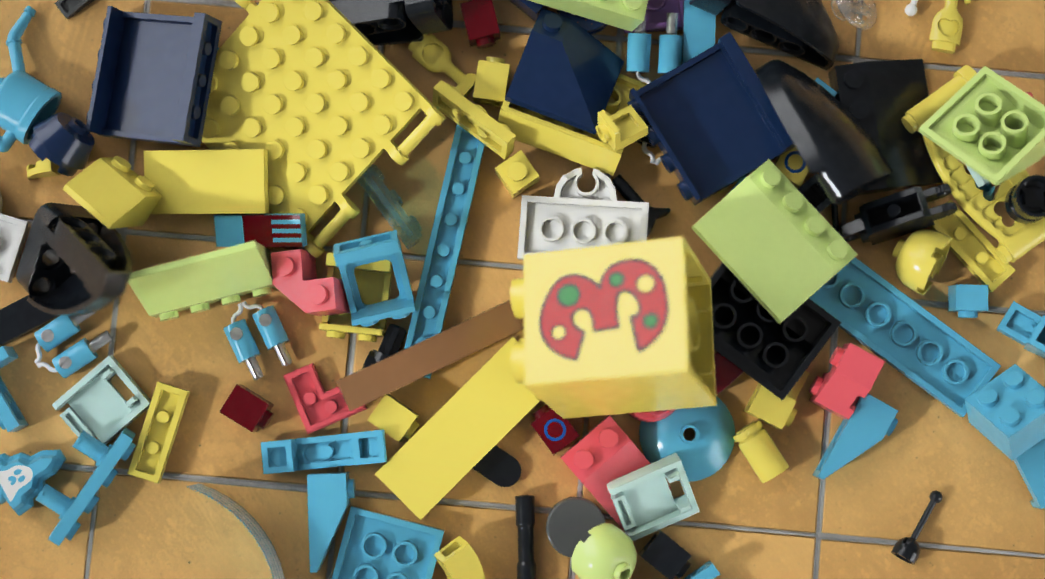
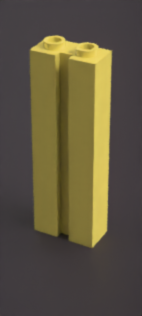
[375,337,540,520]

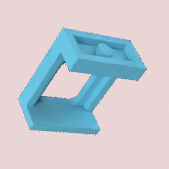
[333,230,416,327]

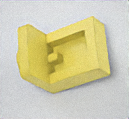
[596,105,648,152]

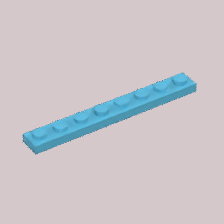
[404,124,485,379]

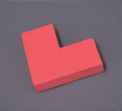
[283,363,367,434]

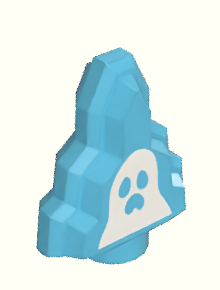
[0,449,66,516]

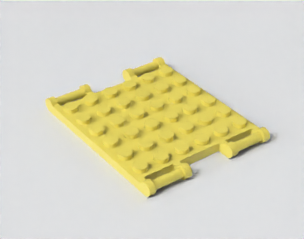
[201,0,446,258]

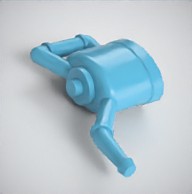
[0,6,62,152]

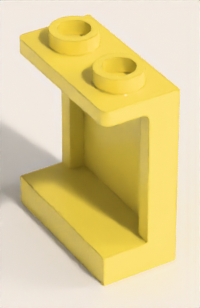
[319,252,393,342]

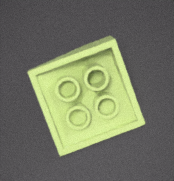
[919,66,1045,186]

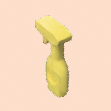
[929,0,971,54]
[408,33,476,98]

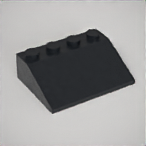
[828,59,943,196]
[710,262,841,401]

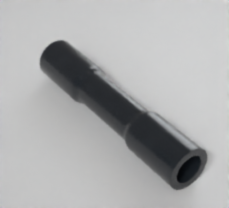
[515,495,536,579]

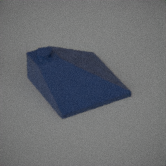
[505,8,624,134]

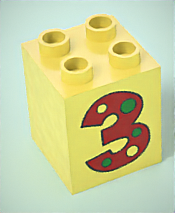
[510,237,717,419]

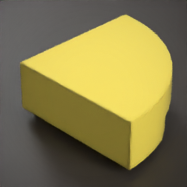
[26,159,60,179]

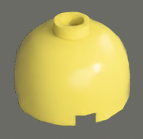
[892,229,952,295]

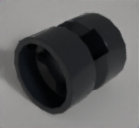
[1005,175,1045,224]

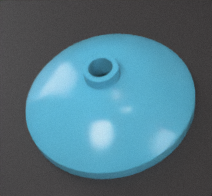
[639,396,735,482]

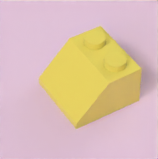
[63,156,163,229]

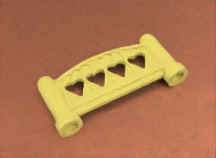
[901,65,1045,264]

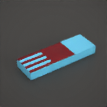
[214,213,307,247]

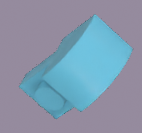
[996,301,1045,358]

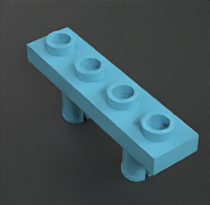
[35,427,136,546]

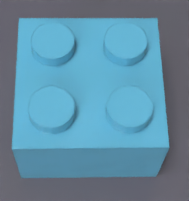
[965,364,1045,461]

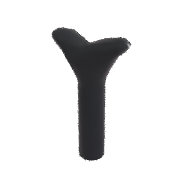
[612,174,671,237]

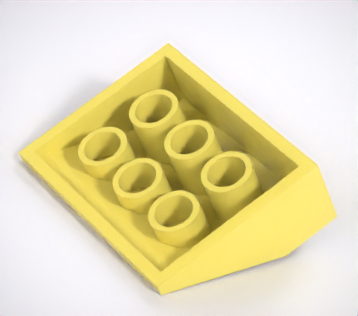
[497,74,647,176]

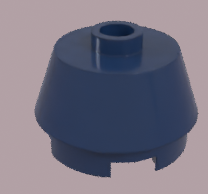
[29,112,95,176]

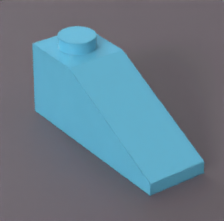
[813,394,898,480]
[307,472,355,573]

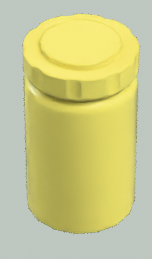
[733,420,789,483]

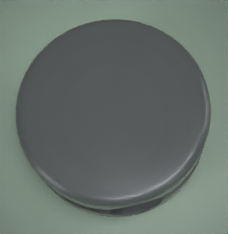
[546,497,606,558]

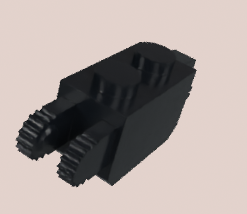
[840,184,957,245]

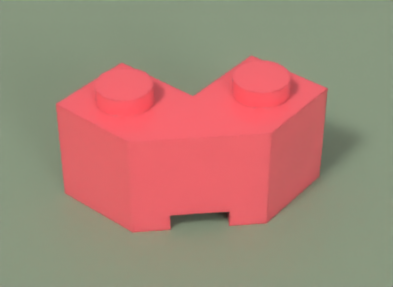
[271,249,350,316]
[809,343,885,419]

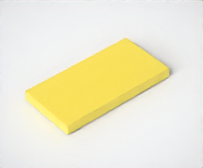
[143,149,269,214]

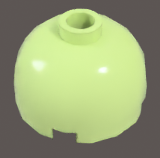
[571,523,637,579]

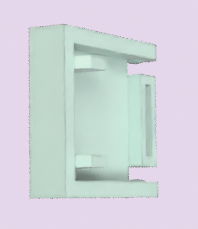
[52,355,151,445]
[606,453,700,541]

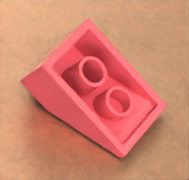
[560,415,671,530]

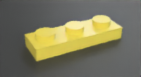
[432,80,516,159]
[930,200,1016,292]
[127,382,190,484]

